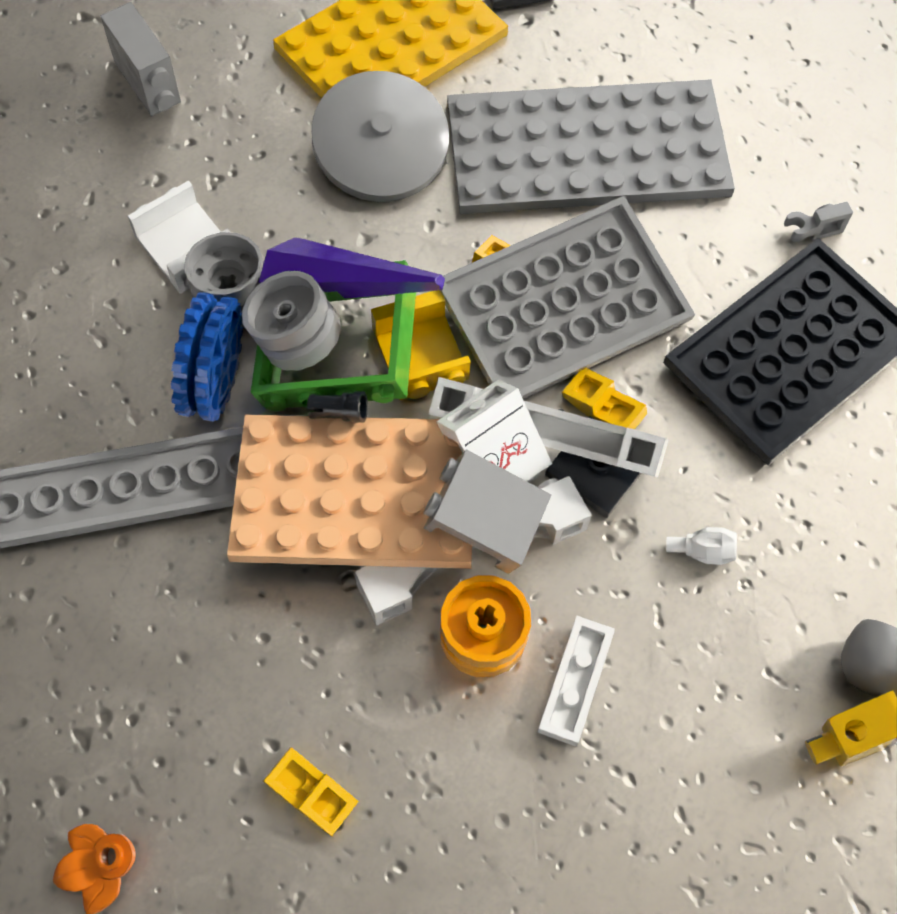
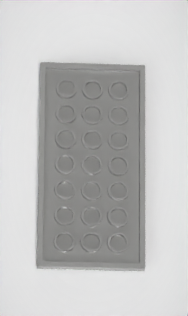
[447,79,735,214]

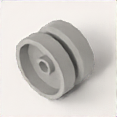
[242,271,341,371]

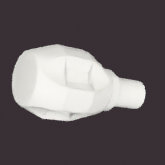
[666,527,737,565]

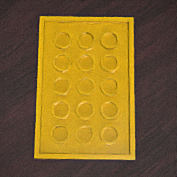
[273,0,508,98]

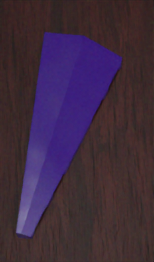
[259,238,445,299]

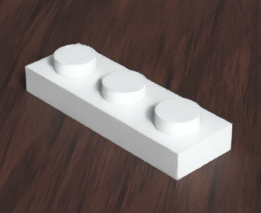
[537,616,615,747]

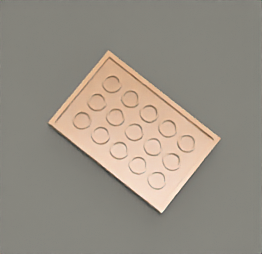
[227,415,472,569]

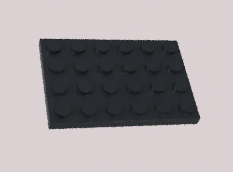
[663,238,897,466]

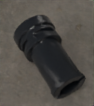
[307,391,368,423]

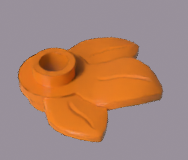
[53,824,136,914]

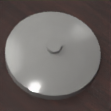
[312,71,449,202]

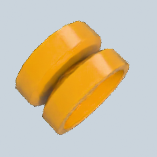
[440,575,531,677]

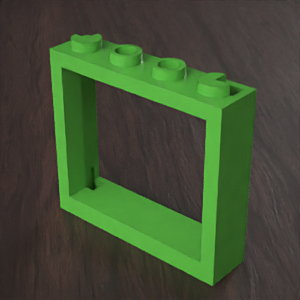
[251,260,416,412]

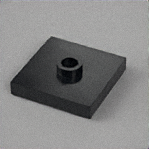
[545,416,642,518]

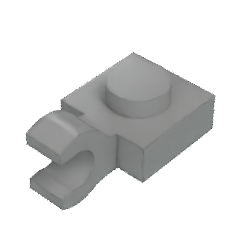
[783,201,854,242]

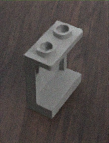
[423,449,552,574]

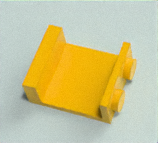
[371,290,471,400]

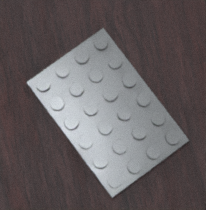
[440,196,695,399]

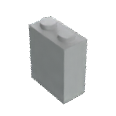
[100,2,181,116]

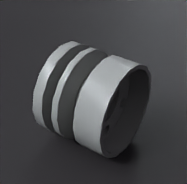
[184,232,264,329]

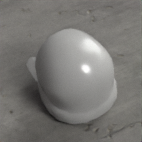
[841,619,897,697]

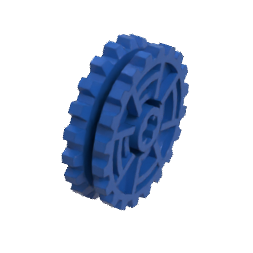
[171,292,243,422]

